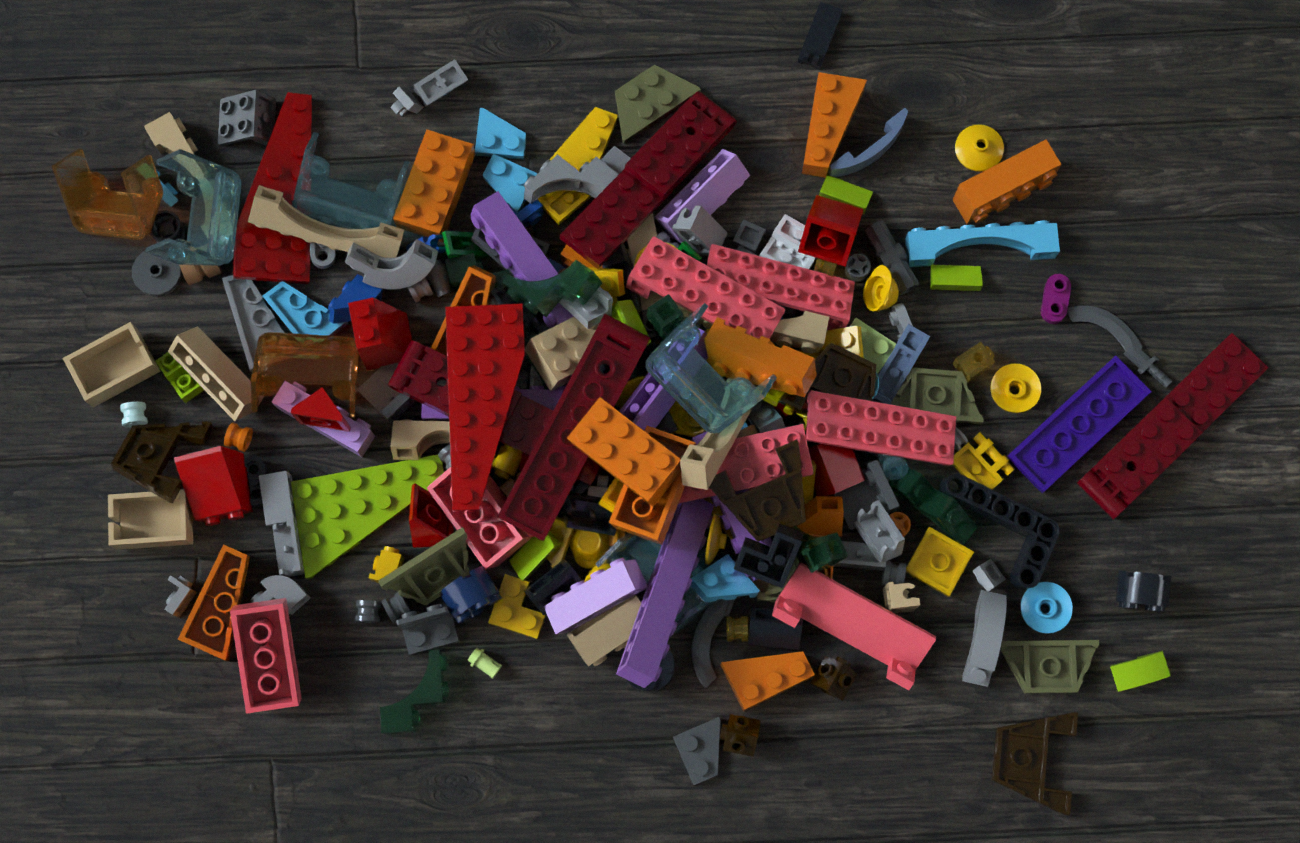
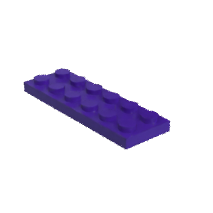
[1007,356,1152,493]

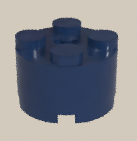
[440,566,502,624]

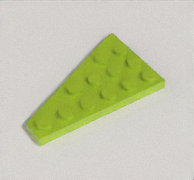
[291,455,444,579]

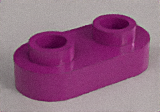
[1041,274,1071,324]

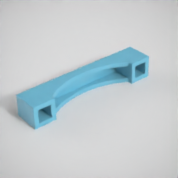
[905,220,1060,267]

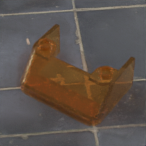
[52,149,163,240]
[251,332,360,418]

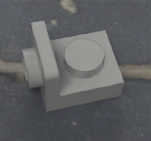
[164,575,197,618]

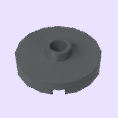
[132,248,182,297]

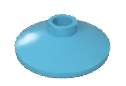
[1020,582,1073,633]

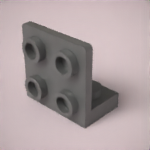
[218,90,276,146]
[358,363,417,425]
[833,460,899,531]
[396,604,460,656]

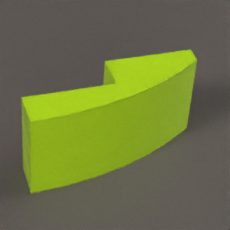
[155,352,204,403]
[1110,651,1171,692]

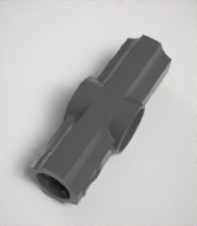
[864,221,919,295]

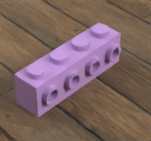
[655,149,750,243]
[272,381,375,457]
[544,558,648,634]

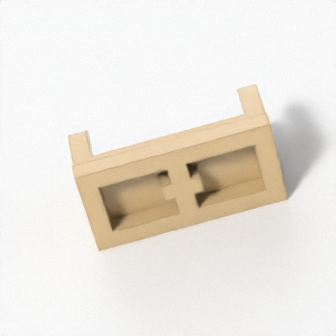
[883,582,920,613]

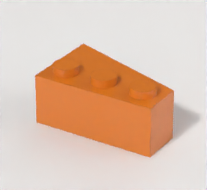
[721,651,815,712]

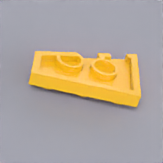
[549,107,618,171]

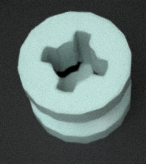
[120,401,148,427]

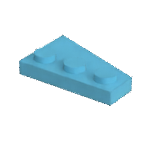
[263,281,349,354]

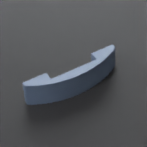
[828,108,908,177]
[872,324,930,404]

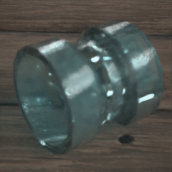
[878,454,909,480]

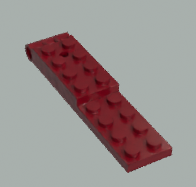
[560,91,737,269]
[498,313,651,541]
[1077,333,1268,519]
[387,340,601,487]

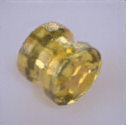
[814,258,837,277]
[726,616,748,642]

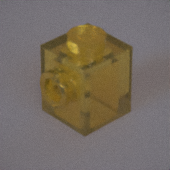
[953,342,995,384]

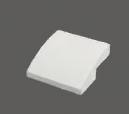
[759,214,816,269]

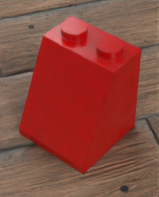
[798,195,864,267]
[348,298,412,371]
[174,446,253,526]

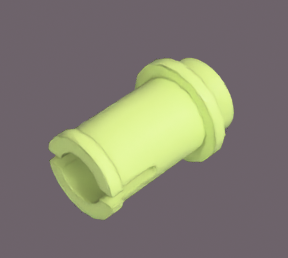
[468,648,502,679]

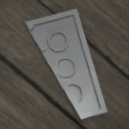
[222,275,299,372]

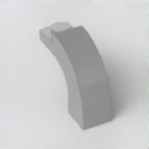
[345,239,438,289]
[962,590,1007,687]

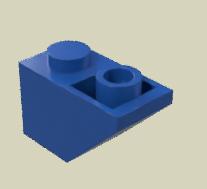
[328,274,383,324]

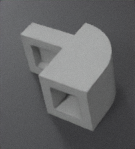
[250,575,311,615]

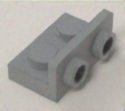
[557,270,613,329]

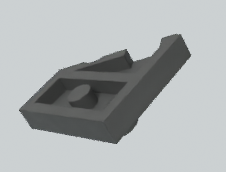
[673,717,720,786]

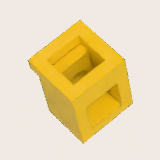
[369,546,405,583]

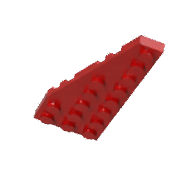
[233,92,312,284]
[445,304,525,512]

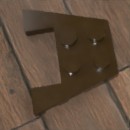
[778,343,876,412]
[111,421,213,503]
[709,439,806,542]
[992,712,1078,816]

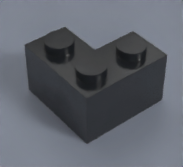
[734,523,804,589]

